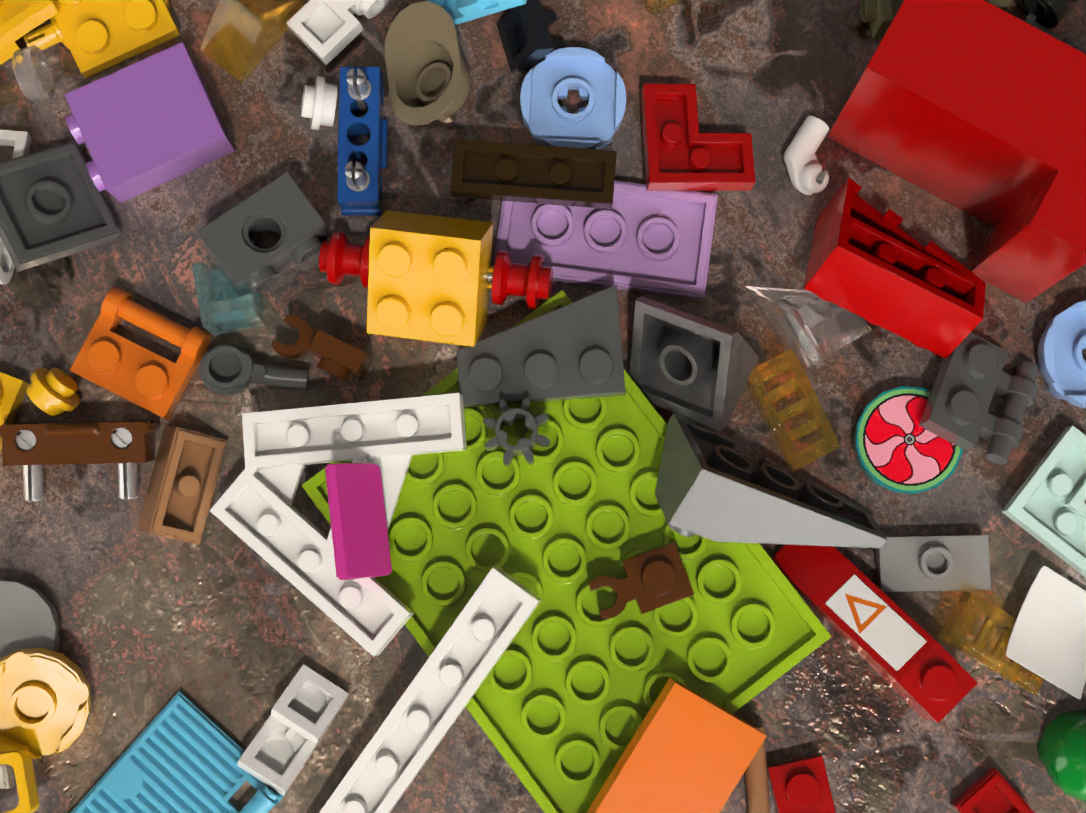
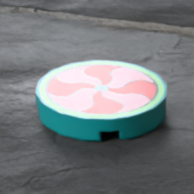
[852,386,963,495]

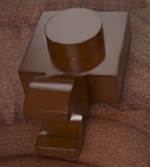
[271,315,373,382]

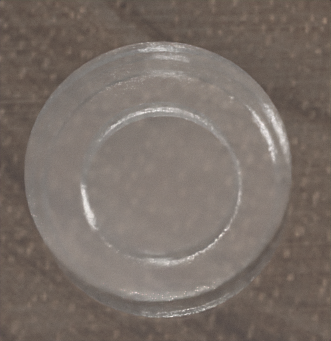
[12,45,56,102]

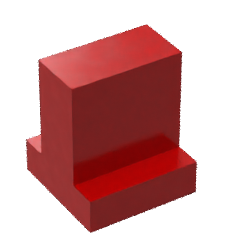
[827,0,1086,303]

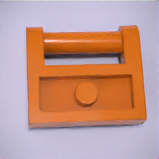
[69,286,212,421]

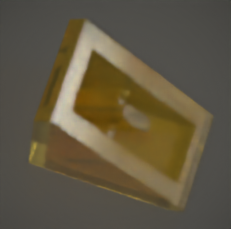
[200,0,307,84]

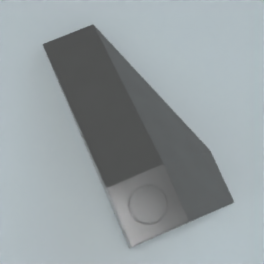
[655,413,888,549]

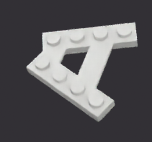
[210,393,467,657]

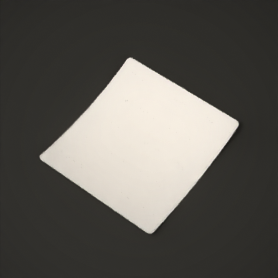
[1005,566,1086,699]

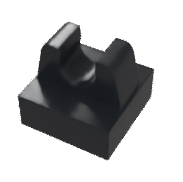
[496,0,565,72]

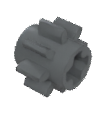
[483,398,550,467]

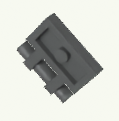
[919,332,1039,465]

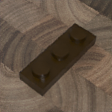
[450,139,617,209]

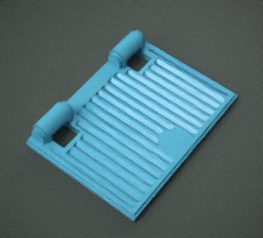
[70,691,289,813]

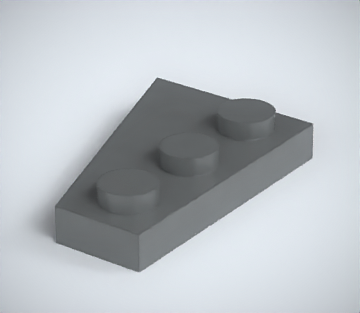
[457,284,626,408]

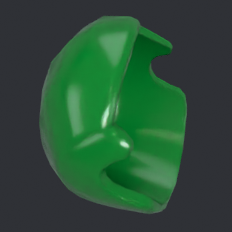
[1038,709,1086,802]

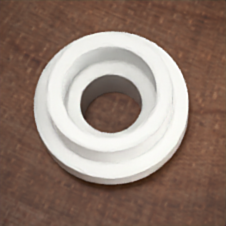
[301,76,338,130]

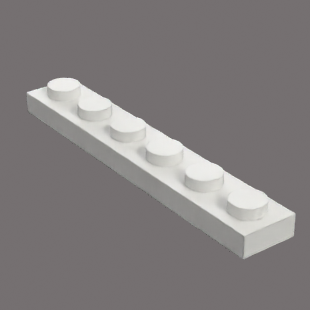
[319,566,542,813]

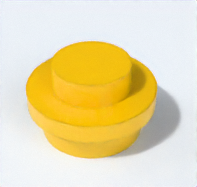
[26,367,80,417]

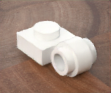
[286,0,389,65]

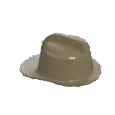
[385,1,471,126]

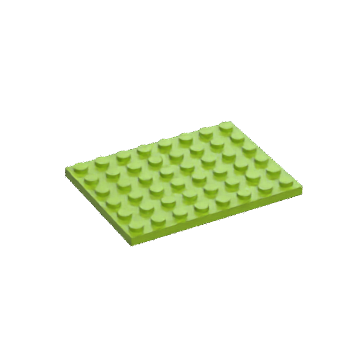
[301,290,832,813]

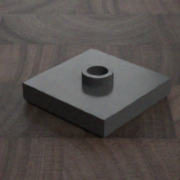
[0,141,121,272]

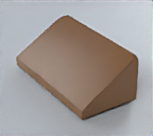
[138,426,227,545]

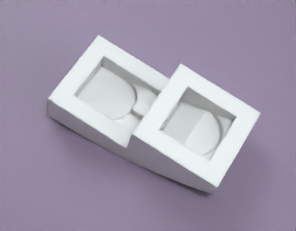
[238,664,349,796]

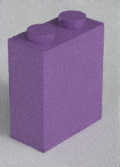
[64,42,235,203]

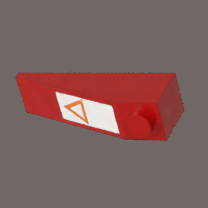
[771,545,978,723]

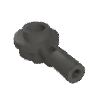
[200,343,309,397]

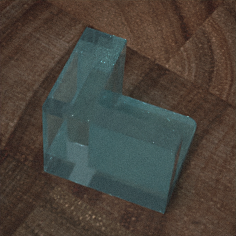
[192,262,266,336]

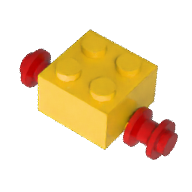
[319,210,553,347]

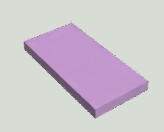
[493,180,718,301]

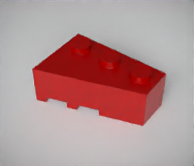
[804,177,986,359]

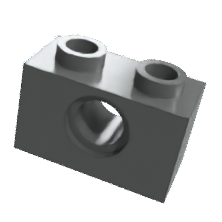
[197,172,327,298]

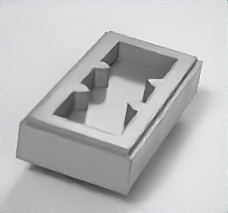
[875,535,991,592]

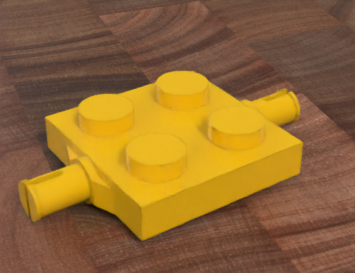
[23,0,181,78]

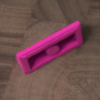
[325,463,392,580]

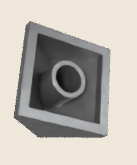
[629,296,759,431]

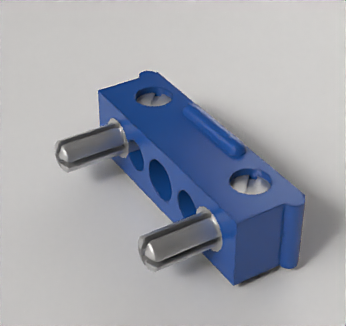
[337,67,388,216]

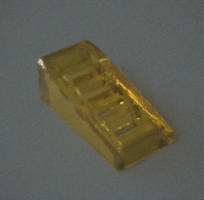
[745,348,841,473]
[936,592,1045,696]

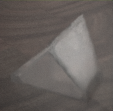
[744,286,872,375]

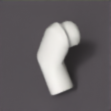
[784,115,830,195]

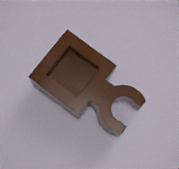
[589,542,694,619]

